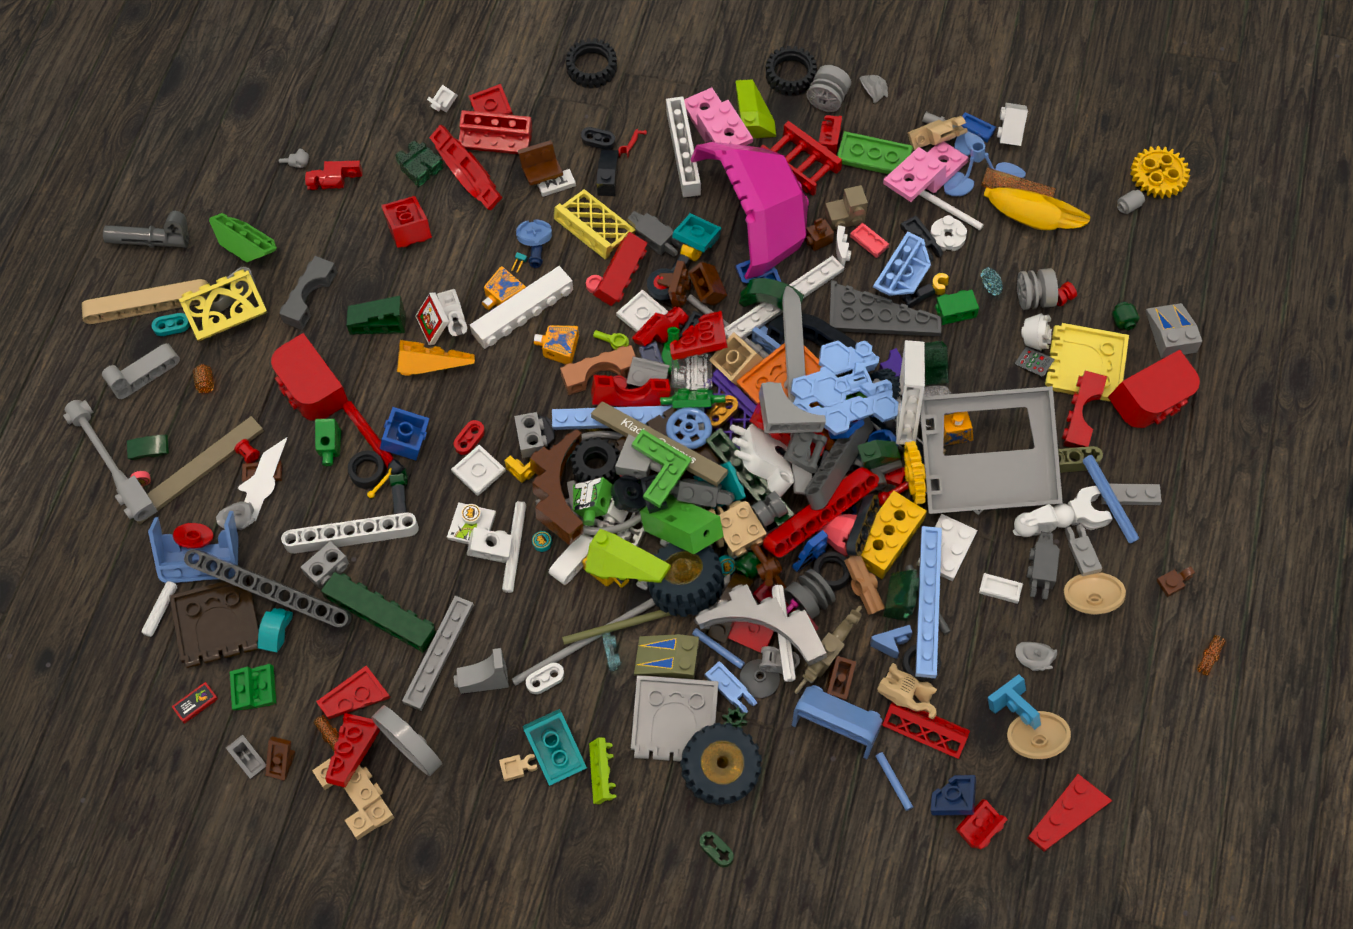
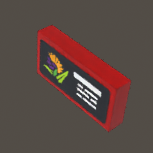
[172,682,218,724]

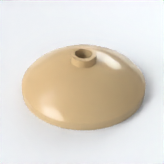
[1064,573,1126,615]
[1007,711,1071,759]

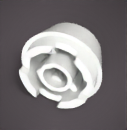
[1021,313,1052,351]

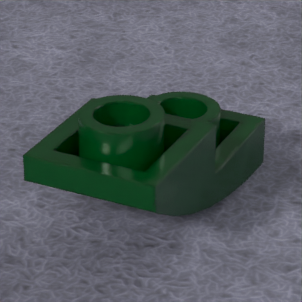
[127,435,169,460]

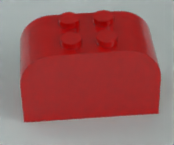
[271,333,348,421]
[1108,350,1200,428]

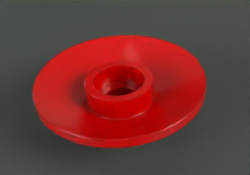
[173,523,213,548]

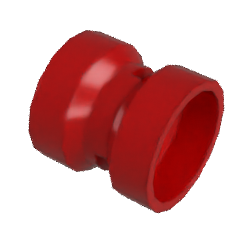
[1057,282,1077,307]

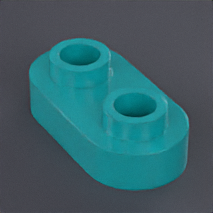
[152,313,190,336]

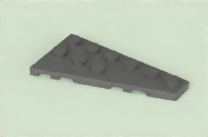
[829,280,941,336]

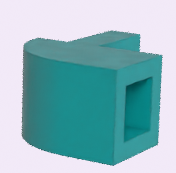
[258,608,293,652]

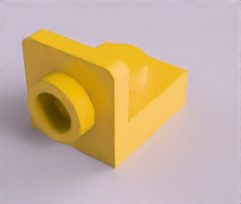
[505,456,535,483]

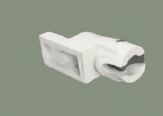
[437,289,467,336]

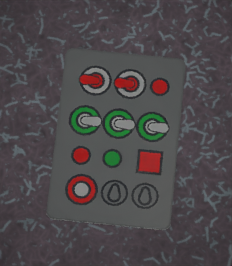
[1015,347,1055,376]

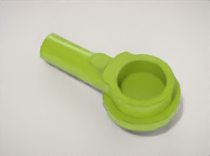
[593,330,629,350]

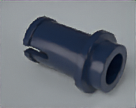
[528,245,543,268]

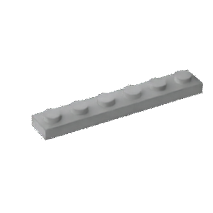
[402,596,474,711]

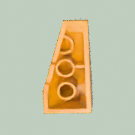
[397,340,475,376]

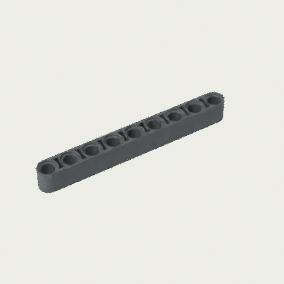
[184,549,352,627]

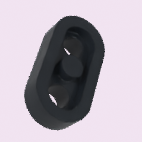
[581,127,615,150]

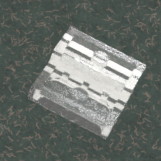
[671,353,712,390]

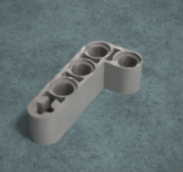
[102,343,180,399]

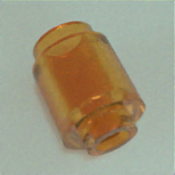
[193,364,214,393]

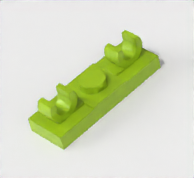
[589,737,616,804]

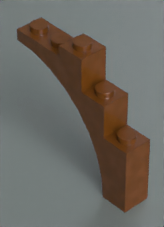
[530,429,584,545]

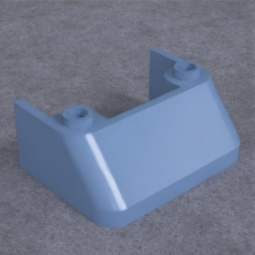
[148,511,238,583]
[792,685,883,759]

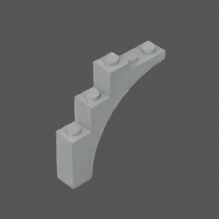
[695,584,827,666]

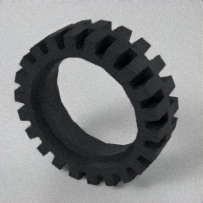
[566,38,617,88]
[766,46,817,96]

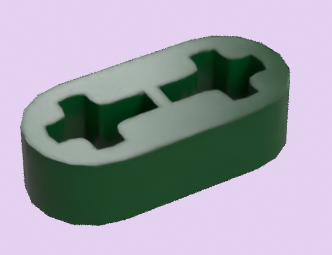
[700,831,734,867]

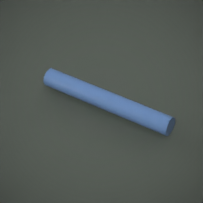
[692,628,745,669]
[876,752,913,811]

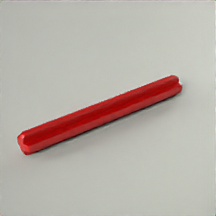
[343,401,393,468]

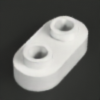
[526,663,564,694]

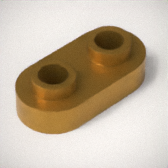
[706,395,739,429]

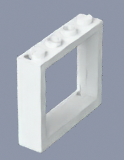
[896,340,925,445]

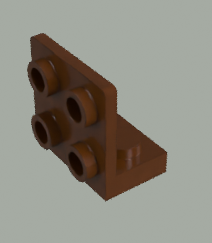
[517,140,564,185]

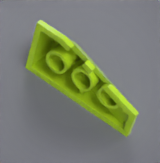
[736,79,776,138]
[585,529,671,583]

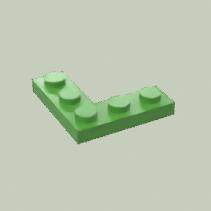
[631,429,692,508]

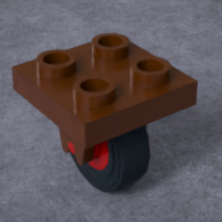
[647,260,691,309]

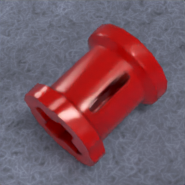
[234,439,260,463]

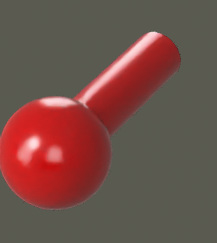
[877,481,909,506]

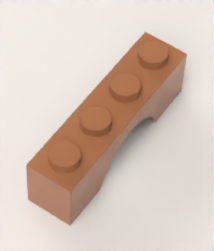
[560,345,636,395]

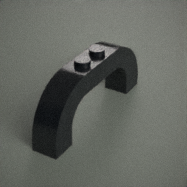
[767,313,860,397]

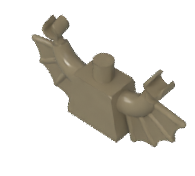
[795,606,862,694]

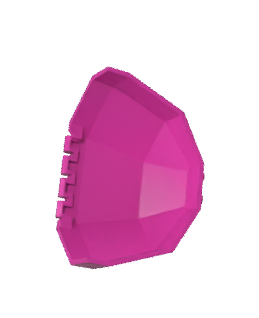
[690,142,809,279]

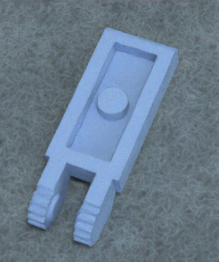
[704,661,757,713]

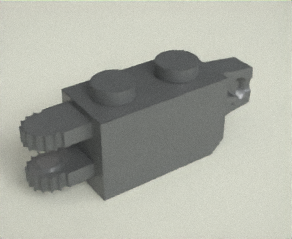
[627,211,684,256]
[671,478,735,507]
[1026,531,1060,599]

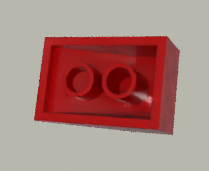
[381,196,432,248]

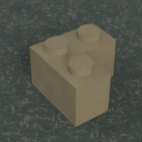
[824,185,868,230]

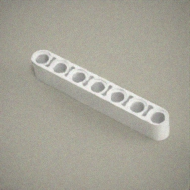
[281,513,419,554]

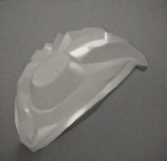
[860,75,888,103]
[216,502,255,530]
[1015,642,1057,671]

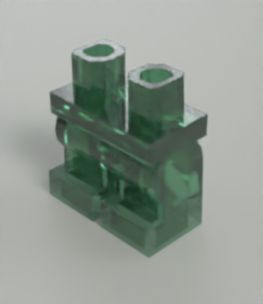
[395,140,444,188]

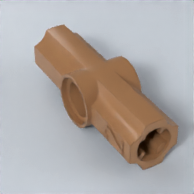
[844,556,885,615]

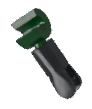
[388,468,408,514]

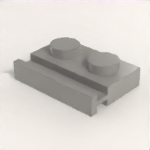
[626,356,670,386]

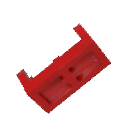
[819,115,842,155]

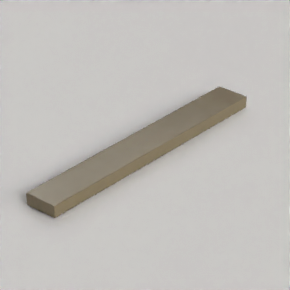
[137,416,264,525]

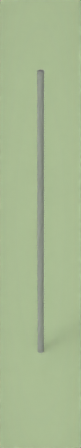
[512,527,777,686]

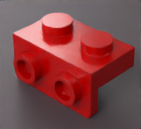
[956,799,1007,849]

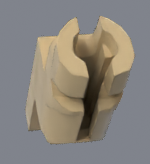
[907,116,968,150]

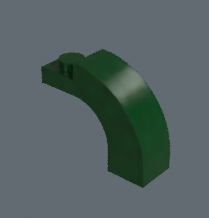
[739,278,804,311]

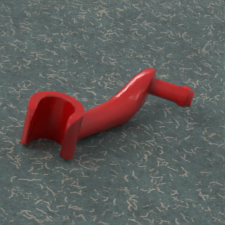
[618,129,647,157]

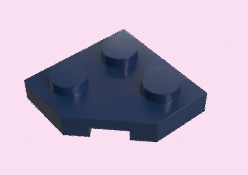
[930,775,976,815]

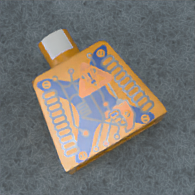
[482,266,526,310]
[534,325,579,364]
[943,412,973,446]

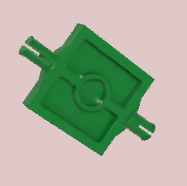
[660,388,726,408]

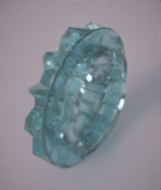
[981,267,1003,296]

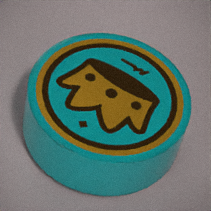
[532,531,552,552]
[719,555,736,576]

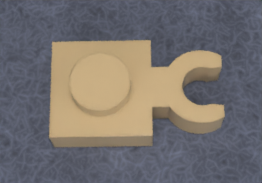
[499,754,538,781]

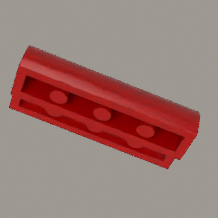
[459,110,532,154]

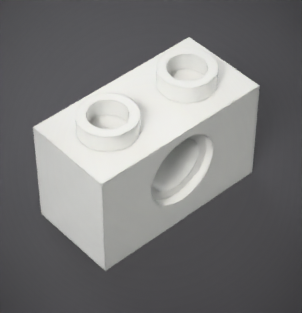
[467,526,512,563]

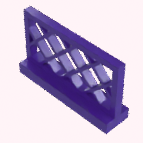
[702,369,756,450]

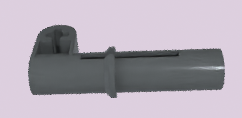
[103,211,189,248]

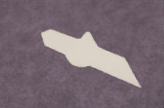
[238,438,287,525]

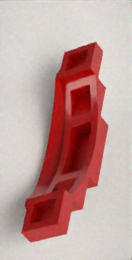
[429,125,503,210]

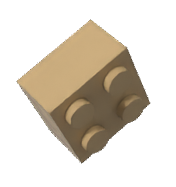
[709,332,764,389]

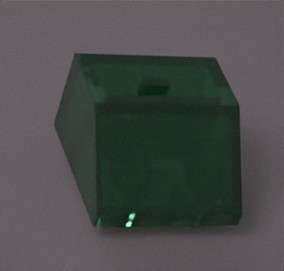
[924,341,949,385]
[883,569,920,621]

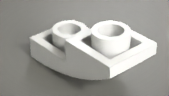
[836,225,851,268]

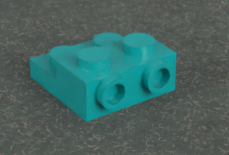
[672,213,721,252]

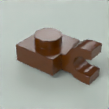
[1157,566,1195,597]

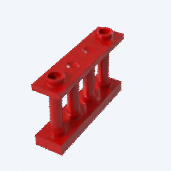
[761,121,842,196]

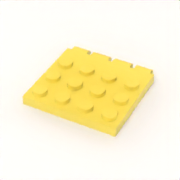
[1045,323,1129,401]

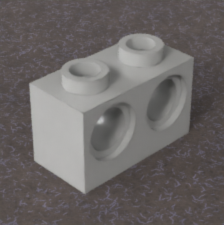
[514,412,547,458]
[301,541,349,589]

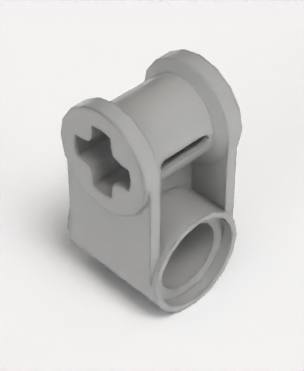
[759,646,800,674]

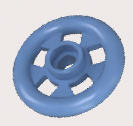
[666,408,712,450]

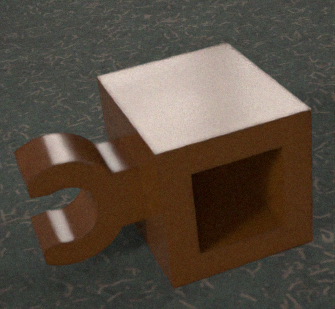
[805,218,834,251]

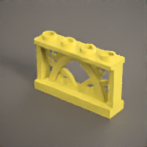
[179,269,267,342]

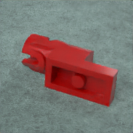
[305,161,363,190]
[632,306,689,346]

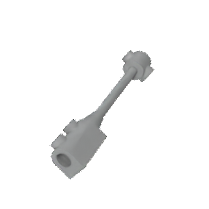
[63,400,158,521]

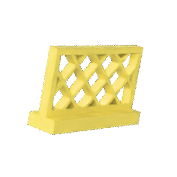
[554,189,636,260]

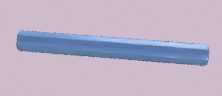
[1083,455,1139,543]

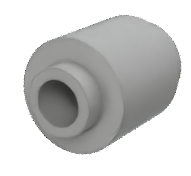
[1117,190,1145,214]

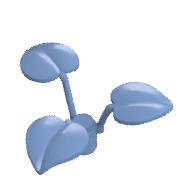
[944,131,1026,196]

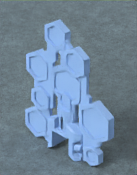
[790,341,899,435]

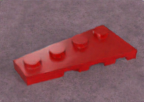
[325,713,380,788]
[1028,774,1112,852]

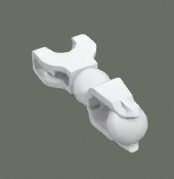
[1013,486,1113,537]

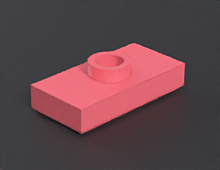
[850,222,889,258]

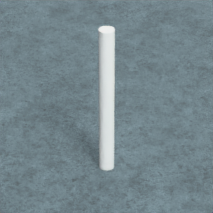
[919,190,984,230]

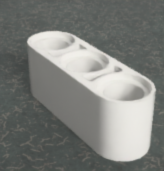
[549,534,593,585]

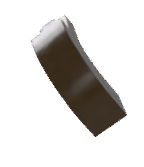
[707,573,755,643]

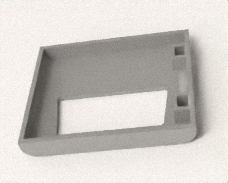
[920,386,1063,514]

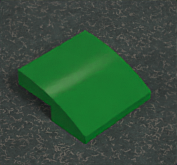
[230,664,276,711]

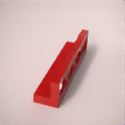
[882,702,970,759]

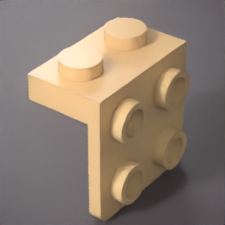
[718,501,767,558]

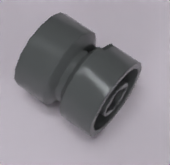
[751,491,788,527]

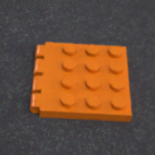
[736,343,821,408]

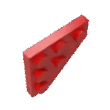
[670,311,728,360]

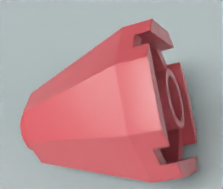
[817,514,857,556]

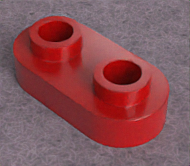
[454,420,485,455]

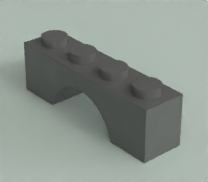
[279,256,338,330]

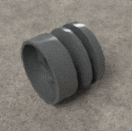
[784,569,836,620]

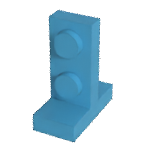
[988,674,1041,730]

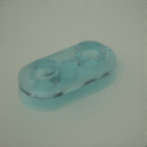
[602,632,621,672]

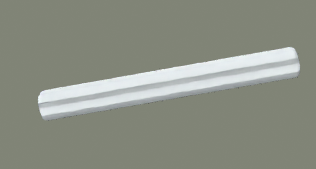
[502,501,526,593]
[772,585,796,682]

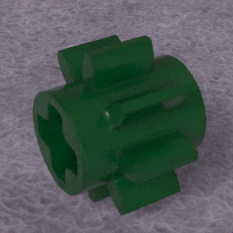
[722,707,747,728]

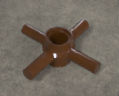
[751,543,786,588]

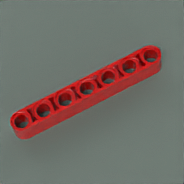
[763,467,879,557]

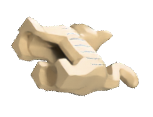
[878,663,937,719]

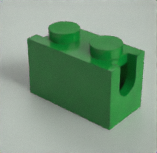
[935,290,979,325]

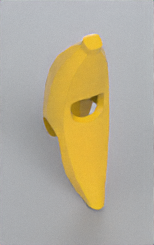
[984,187,1090,230]

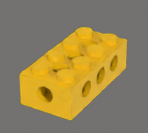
[849,490,927,579]

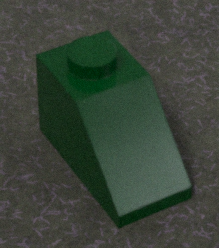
[857,440,901,470]

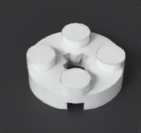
[930,215,967,251]

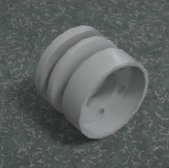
[807,65,851,112]
[1017,268,1058,310]

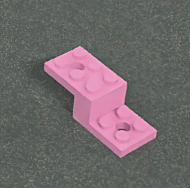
[684,88,753,146]
[883,142,969,202]

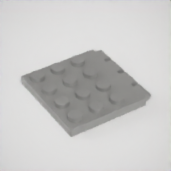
[631,675,718,764]

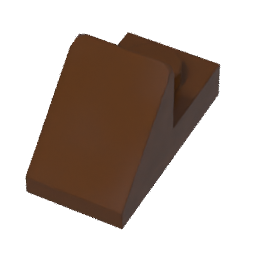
[265,736,295,781]

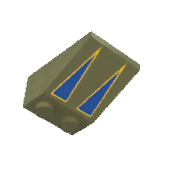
[634,634,699,680]

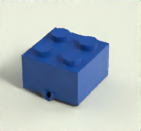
[380,407,429,460]

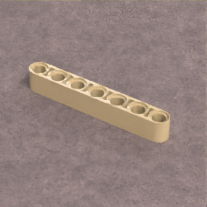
[82,279,208,324]

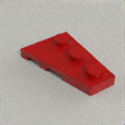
[316,665,390,719]

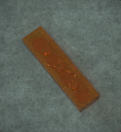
[981,167,1056,198]

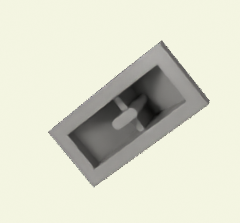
[226,735,266,779]

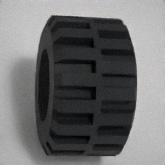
[571,437,620,485]

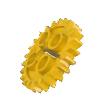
[1130,146,1190,199]
[904,441,926,504]

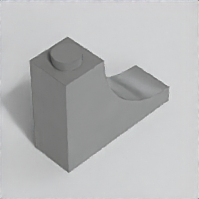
[759,382,826,433]
[454,648,509,694]

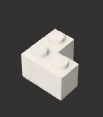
[997,103,1028,146]

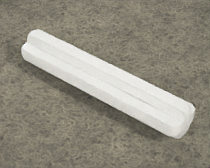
[142,581,177,637]

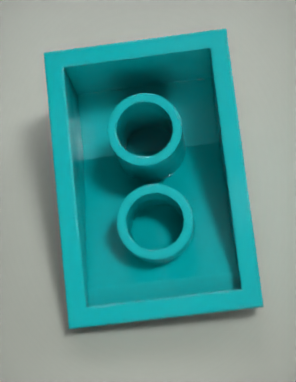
[523,709,587,786]

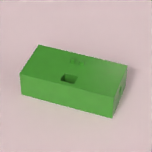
[640,494,724,554]

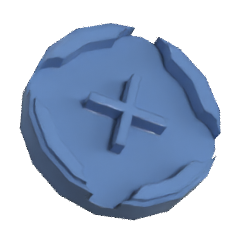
[516,219,552,246]

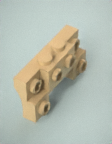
[312,759,394,840]

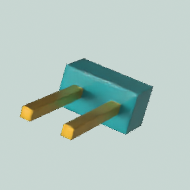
[511,252,527,273]

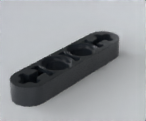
[846,494,879,556]

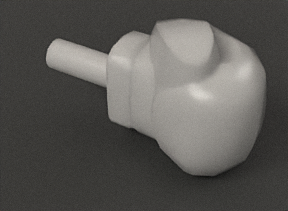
[279,148,309,168]

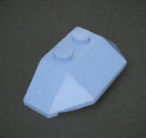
[873,232,931,296]

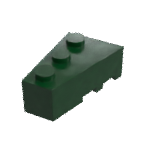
[347,296,406,334]

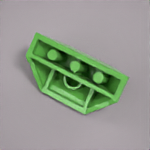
[209,213,277,262]

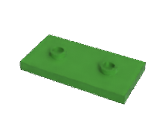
[837,131,913,174]

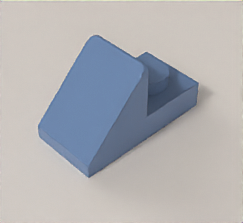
[870,625,912,659]

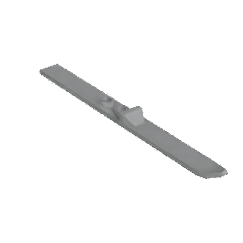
[782,286,812,495]

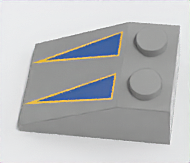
[1145,303,1202,358]

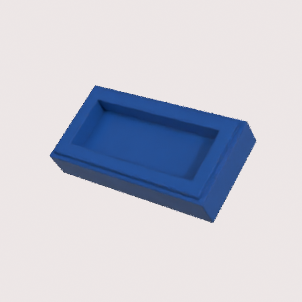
[961,112,996,143]

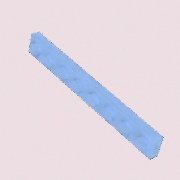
[552,406,704,430]
[915,526,942,678]

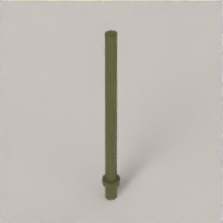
[562,610,679,645]

